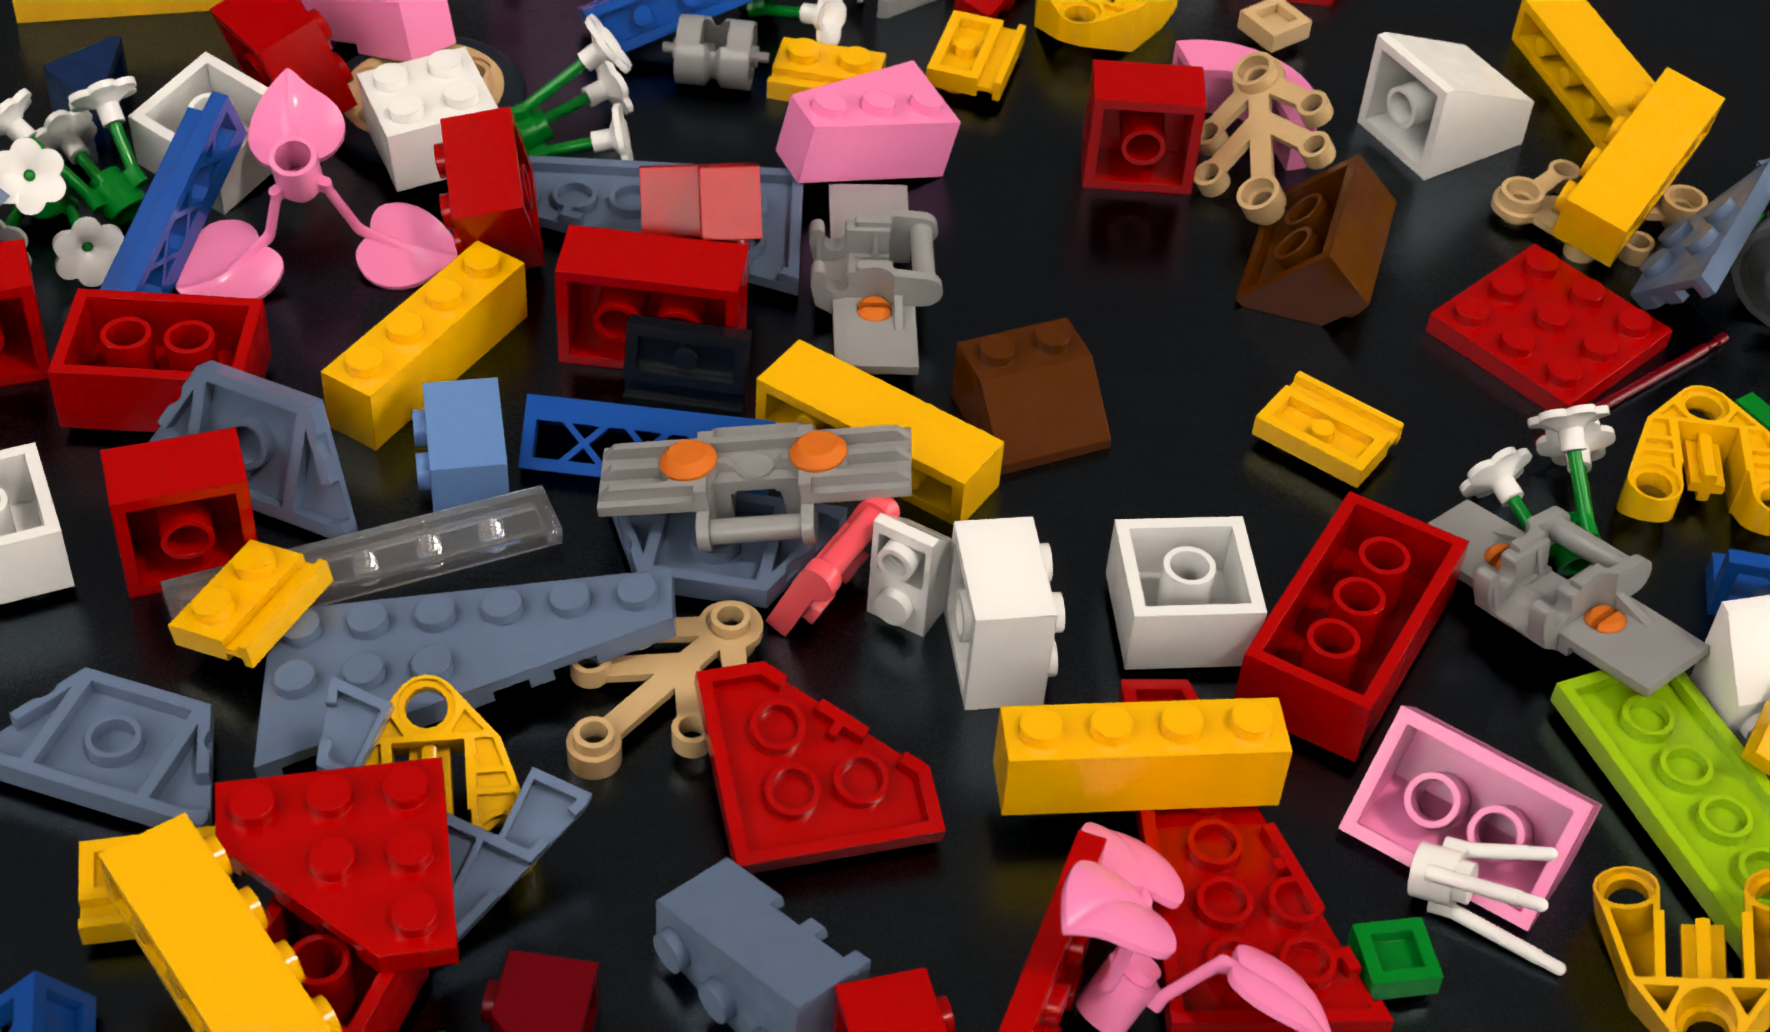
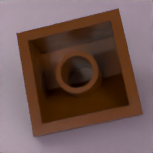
[951,317,1111,475]

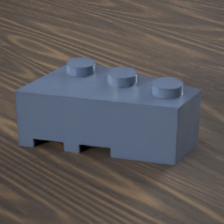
[653,857,871,1032]

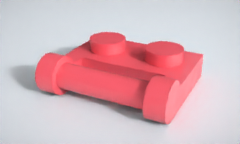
[765,497,900,637]

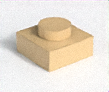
[1237,0,1312,53]

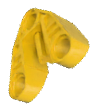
[1034,0,1178,52]
[1616,385,1770,536]
[366,674,538,877]
[1593,866,1770,1032]

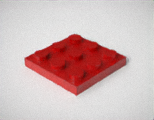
[1425,243,1673,411]

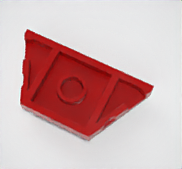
[998,830,1107,1032]

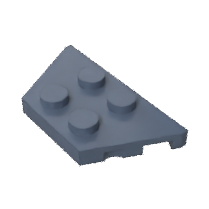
[1630,160,1770,311]
[149,360,357,543]
[612,491,848,609]
[0,667,214,828]

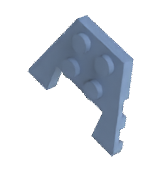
[316,676,592,970]

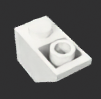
[867,513,952,637]

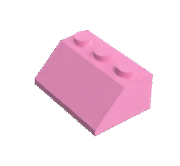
[1338,705,1603,932]

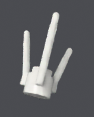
[1407,836,1566,976]

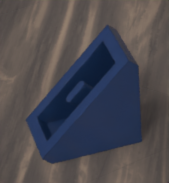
[43,36,129,148]

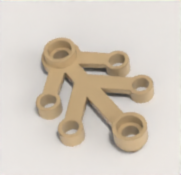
[1194,51,1336,226]
[1491,159,1708,267]
[566,600,763,780]

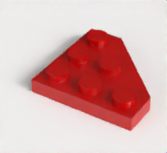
[694,661,946,874]
[215,757,460,973]

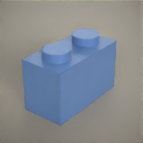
[412,377,510,516]

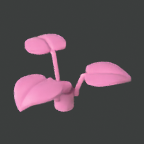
[175,68,458,299]
[1061,822,1331,1032]

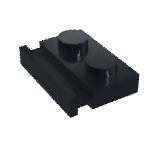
[622,314,752,418]

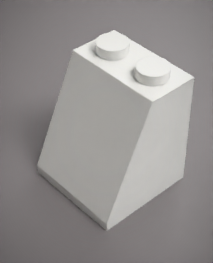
[1357,32,1534,180]

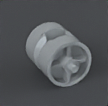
[662,13,769,91]

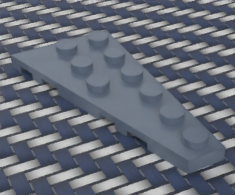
[528,155,803,296]
[254,568,676,778]

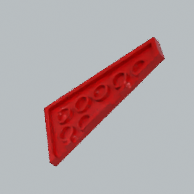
[1118,679,1394,1032]

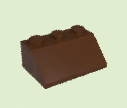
[1236,154,1397,326]

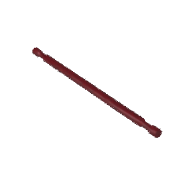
[1532,332,1729,447]

